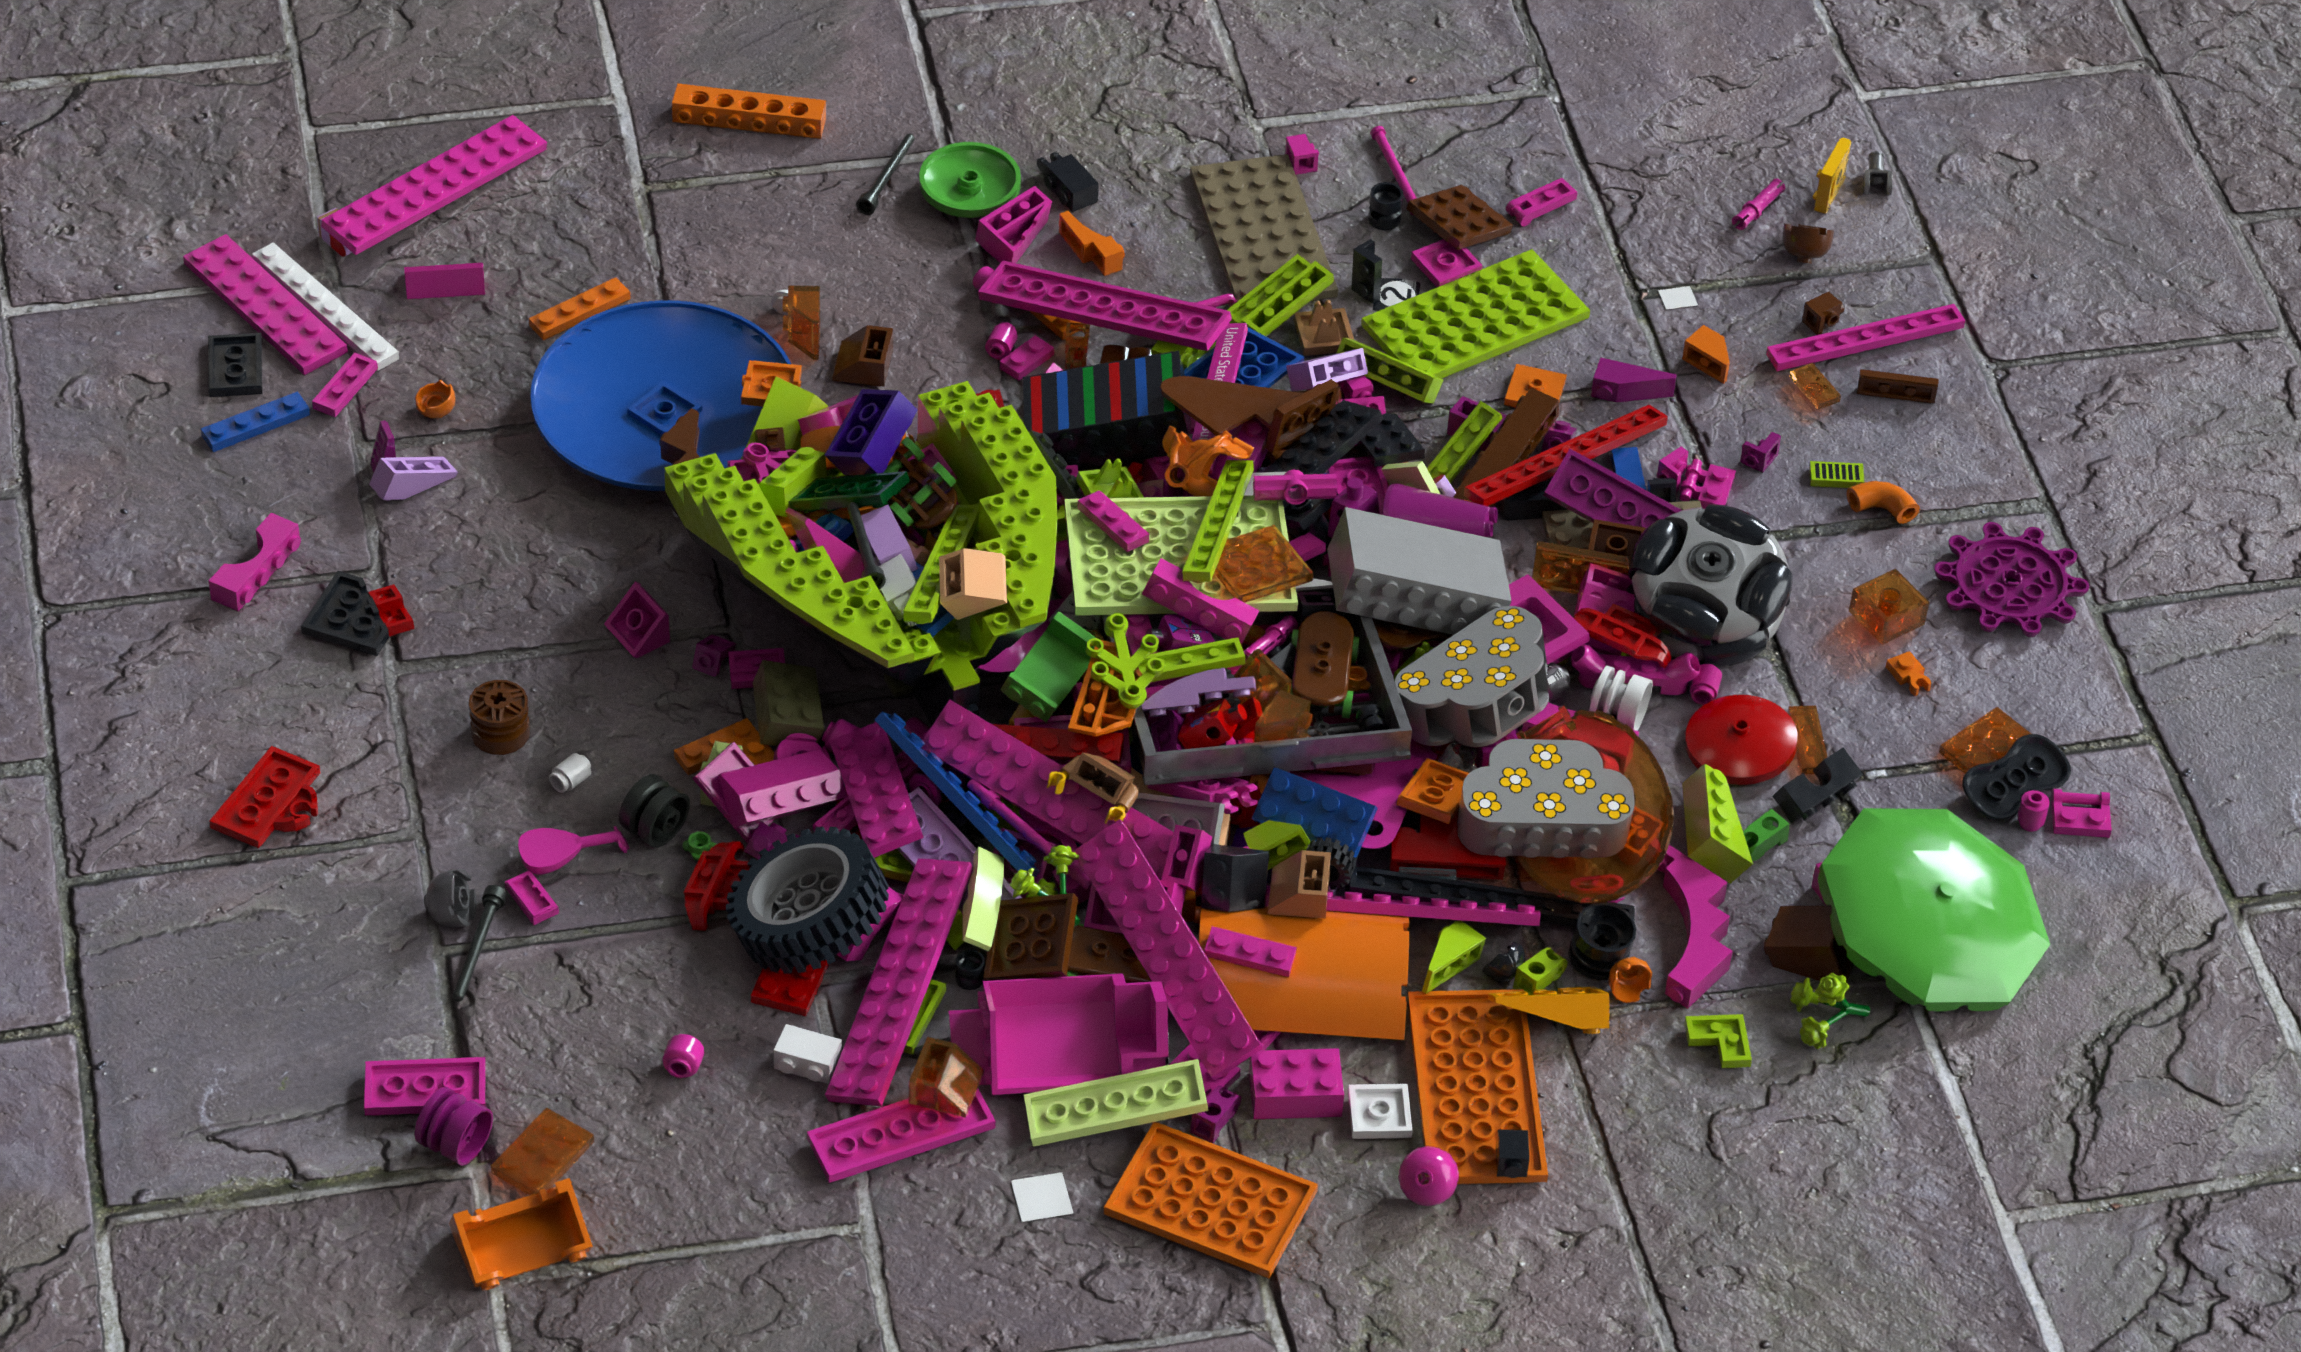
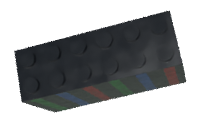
[1023,350,1192,470]

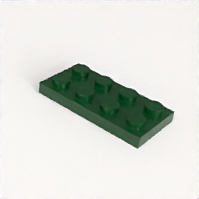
[789,471,910,513]

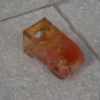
[1065,322,1090,369]

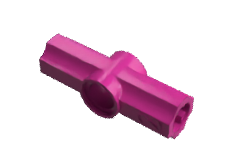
[1253,470,1337,505]

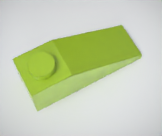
[1422,920,1486,994]

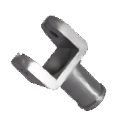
[1862,151,1892,195]

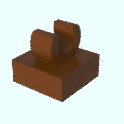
[754,427,786,451]

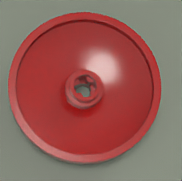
[1685,695,1797,785]

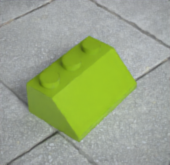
[758,447,827,517]

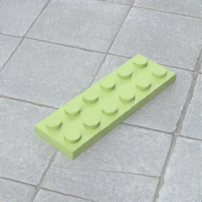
[1024,1059,1209,1147]

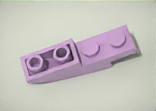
[1142,668,1256,717]

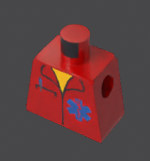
[1177,698,1247,749]

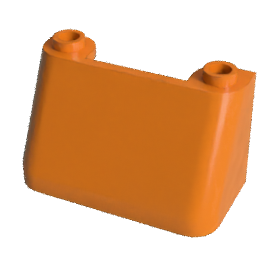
[449,1178,593,1291]

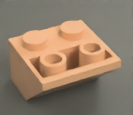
[939,548,1007,620]

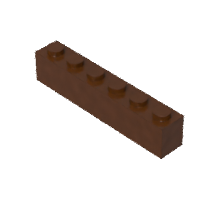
[1453,387,1559,507]

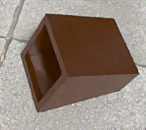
[1764,905,1854,983]

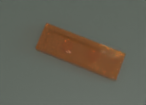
[1788,705,1828,774]

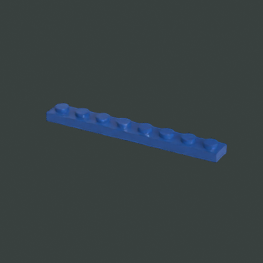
[874,712,1041,878]

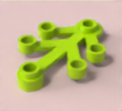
[1086,613,1164,709]

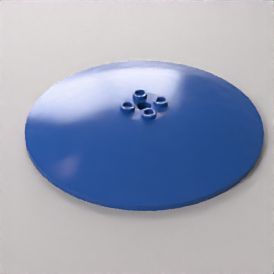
[530,300,791,491]

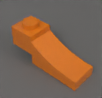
[1059,211,1125,276]

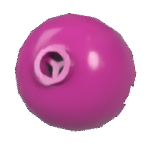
[1398,1146,1459,1207]

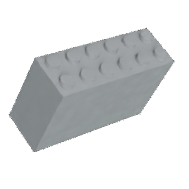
[1327,507,1511,635]

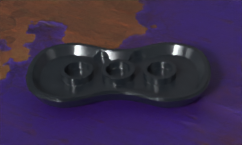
[1962,734,2071,820]

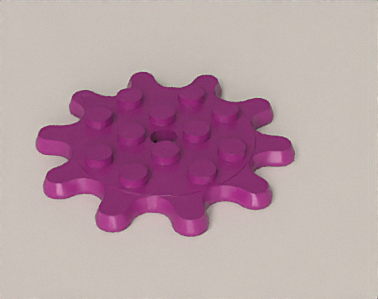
[1934,522,2090,637]

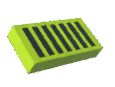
[1809,461,1864,488]

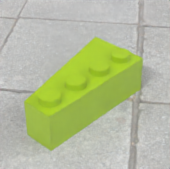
[1682,764,1753,884]

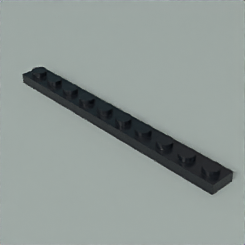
[1349,866,1635,926]

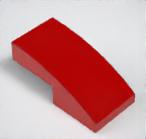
[368,584,415,636]

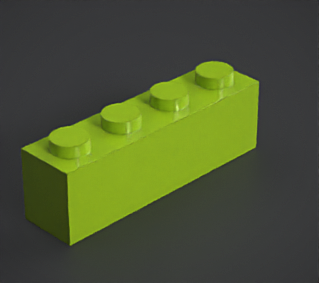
[1336,337,1443,404]

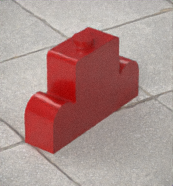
[1389,812,1506,880]

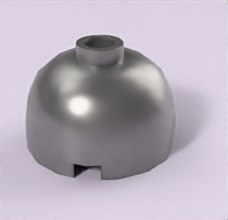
[424,869,477,927]

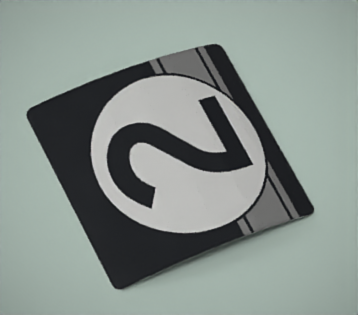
[1373,278,1421,310]

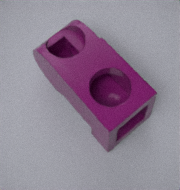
[1190,1086,1241,1143]

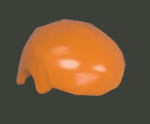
[415,380,456,419]
[1608,957,1652,1003]

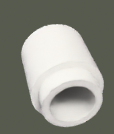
[549,753,591,793]

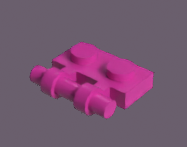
[1680,459,1736,509]

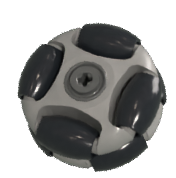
[1626,505,1793,667]

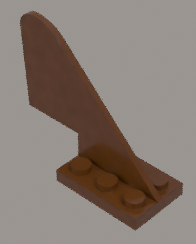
[1160,376,1339,453]

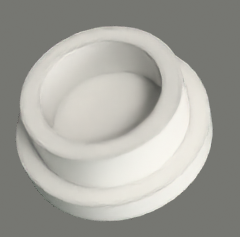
[771,289,797,315]

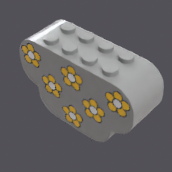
[1395,606,1549,747]
[1457,739,1635,859]

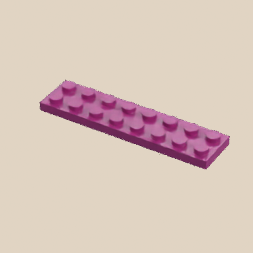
[183,234,348,375]

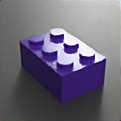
[824,389,918,475]

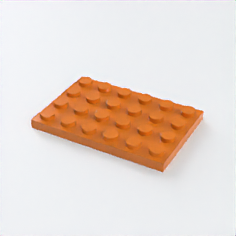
[1104,1122,1318,1279]

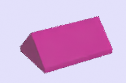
[404,263,485,299]

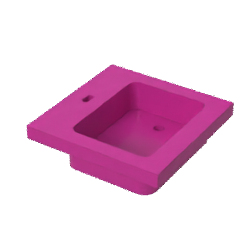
[1509,574,1590,664]

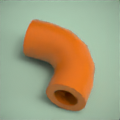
[1847,481,1920,524]

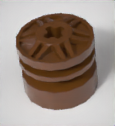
[469,680,530,755]

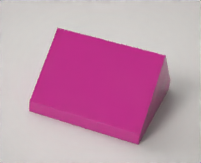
[604,581,670,658]

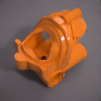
[1162,426,1254,497]

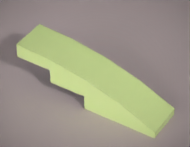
[963,847,1004,951]

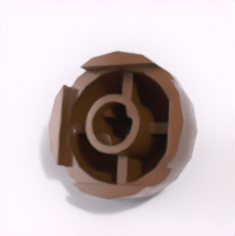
[1783,223,1834,263]

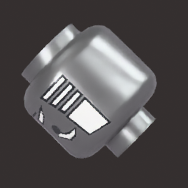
[1546,663,1570,703]

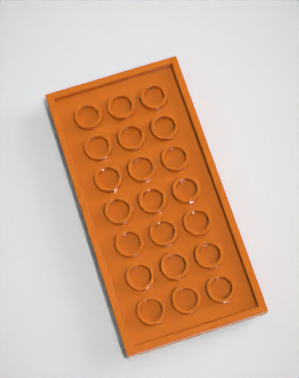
[1407,989,1548,1184]

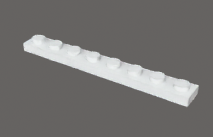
[252,243,399,371]

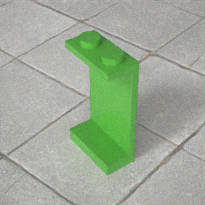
[1000,611,1096,723]

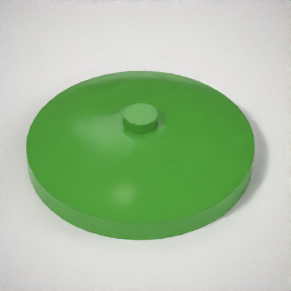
[919,142,1021,218]

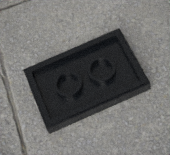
[208,333,263,397]

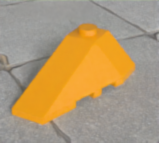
[1488,986,1609,1034]

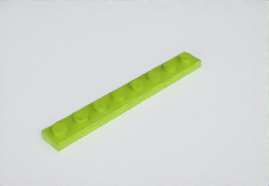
[1182,460,1254,583]
[903,505,979,624]

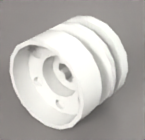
[1589,665,1653,731]

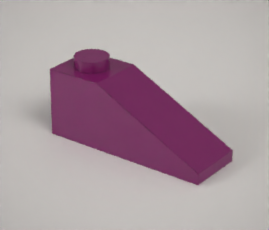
[1591,357,1677,403]

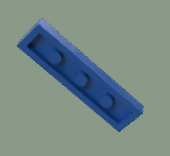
[201,391,310,452]

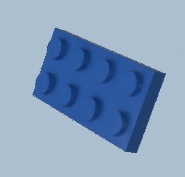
[1251,767,1378,858]

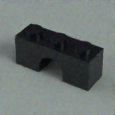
[1772,747,1863,823]

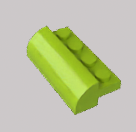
[1227,254,1334,337]

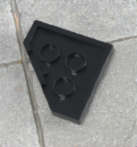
[301,571,389,656]

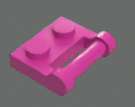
[2051,788,2112,838]

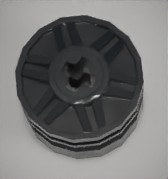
[1568,903,1637,980]

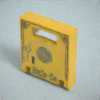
[1813,138,1851,214]

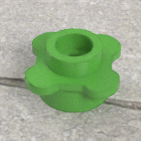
[683,831,716,860]

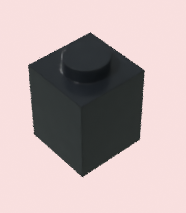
[1496,1129,1530,1178]

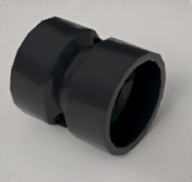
[1368,182,1403,231]

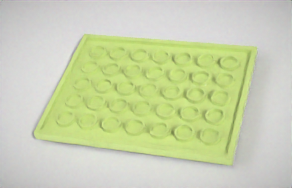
[1064,496,1298,616]

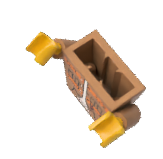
[1047,753,1138,824]

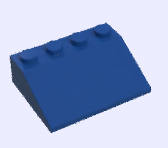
[1184,327,1304,388]

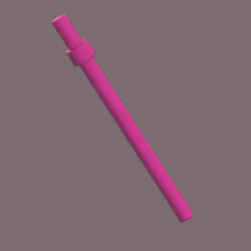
[967,779,1092,891]

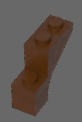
[659,408,700,465]

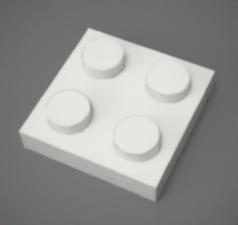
[1348,1084,1412,1139]

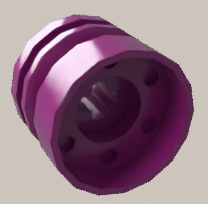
[414,1087,493,1166]

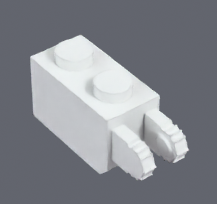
[879,554,917,627]

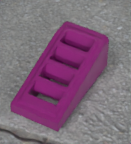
[370,420,396,473]

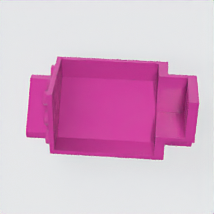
[948,973,1169,1095]

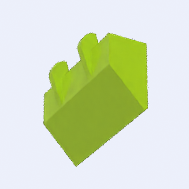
[740,377,828,462]

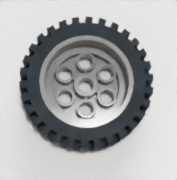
[726,827,889,974]

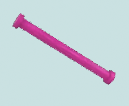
[1370,126,1416,215]

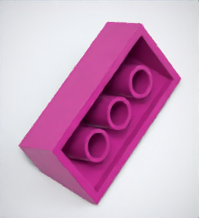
[718,749,847,829]

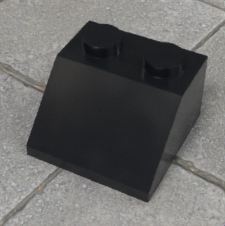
[1201,844,1269,912]

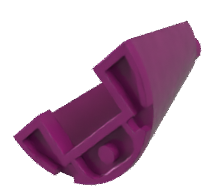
[1383,483,1498,538]

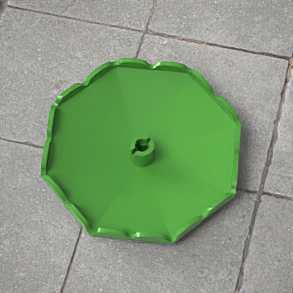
[1818,808,2050,1011]

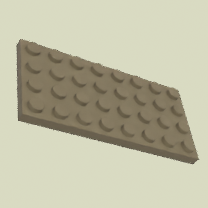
[1190,154,1338,302]

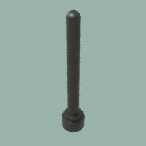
[856,134,915,215]
[847,502,886,589]
[452,885,507,1002]

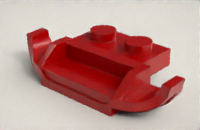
[1573,603,1671,668]
[683,841,750,931]

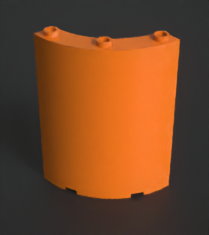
[1194,906,1409,1040]

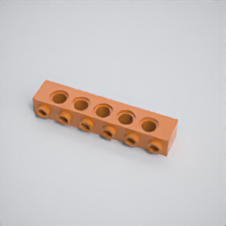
[672,83,826,139]

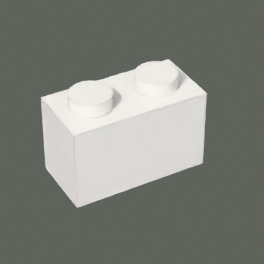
[774,1024,842,1084]

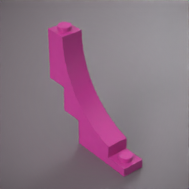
[1650,838,1733,1009]

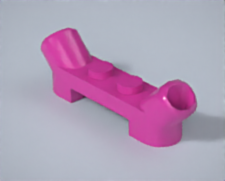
[1571,644,1700,695]

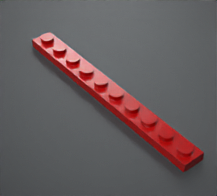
[1464,405,1668,506]

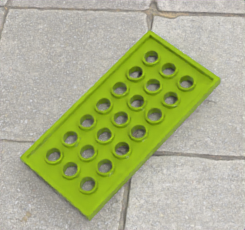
[1361,249,1590,379]

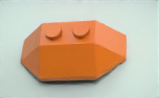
[1068,640,1142,737]

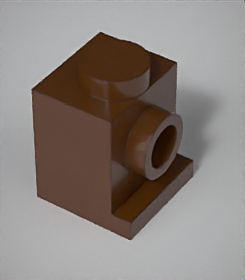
[1802,291,1844,335]

